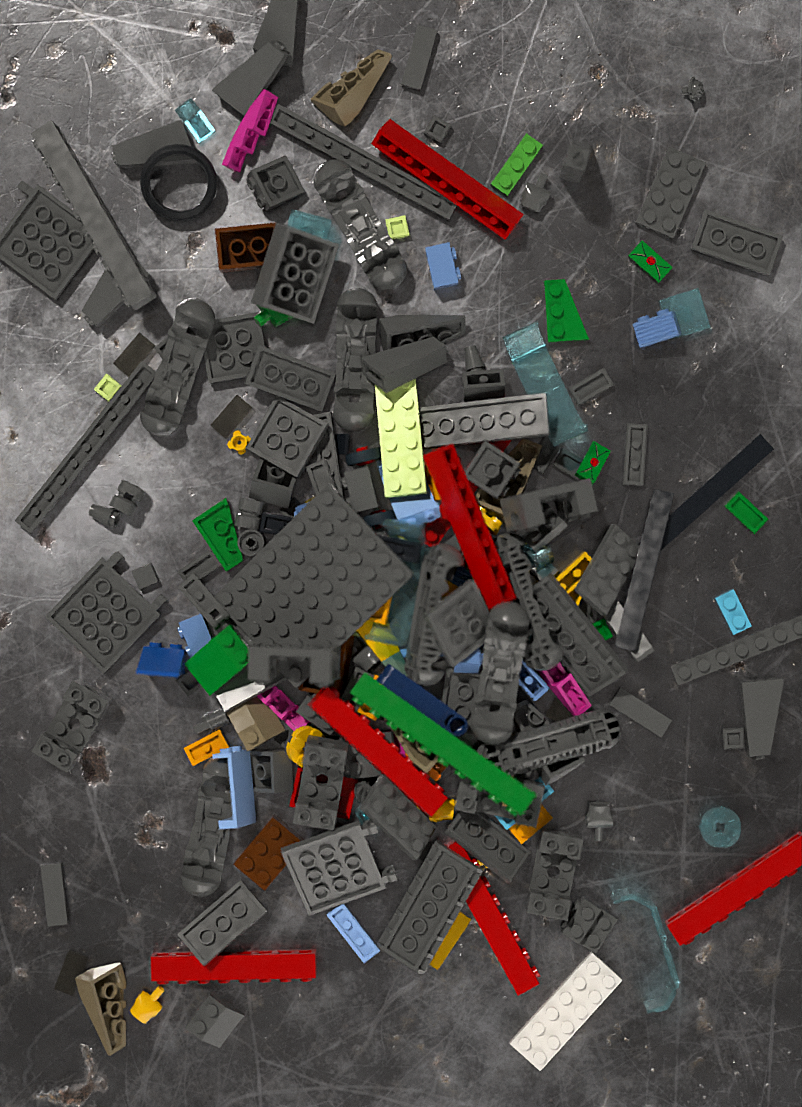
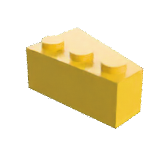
[555,551,592,606]

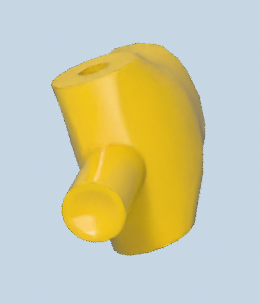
[416,798,454,822]
[130,986,165,1024]

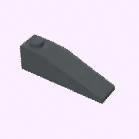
[379,315,466,351]
[513,700,585,786]

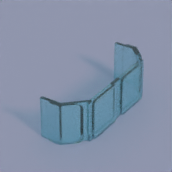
[502,322,588,447]
[365,518,426,646]
[610,887,680,1013]

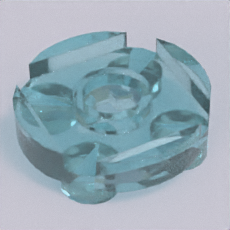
[699,806,741,848]

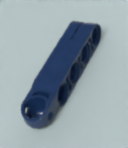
[376,663,468,736]

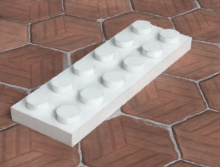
[510,951,622,1071]

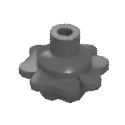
[682,77,704,103]

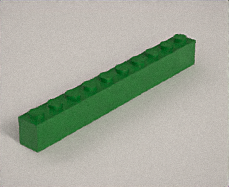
[350,672,536,817]

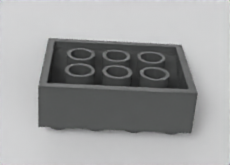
[251,223,340,324]

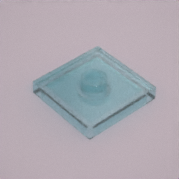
[658,288,710,340]

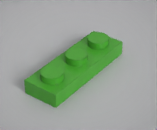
[491,133,543,197]

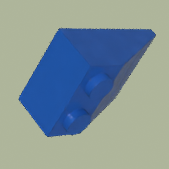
[136,642,187,677]

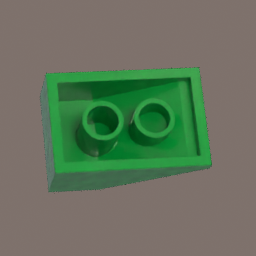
[184,625,249,696]

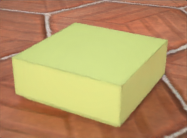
[385,215,410,240]
[94,374,122,401]

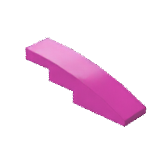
[222,89,278,173]
[536,662,592,716]
[257,685,311,731]

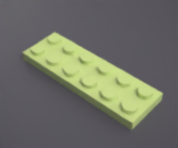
[375,378,427,498]

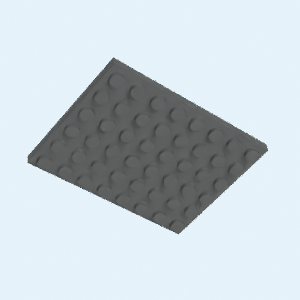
[214,483,415,688]

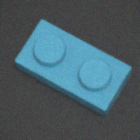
[714,589,752,635]

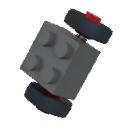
[341,446,397,529]

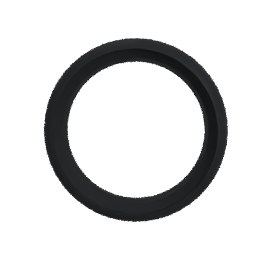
[140,144,217,221]

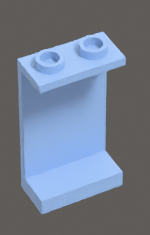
[376,460,441,530]
[212,746,256,829]

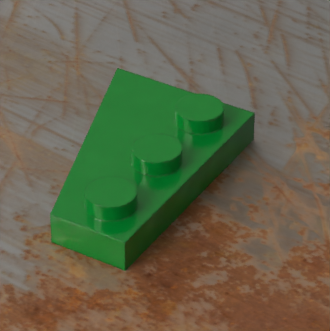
[544,279,589,343]
[192,498,244,572]

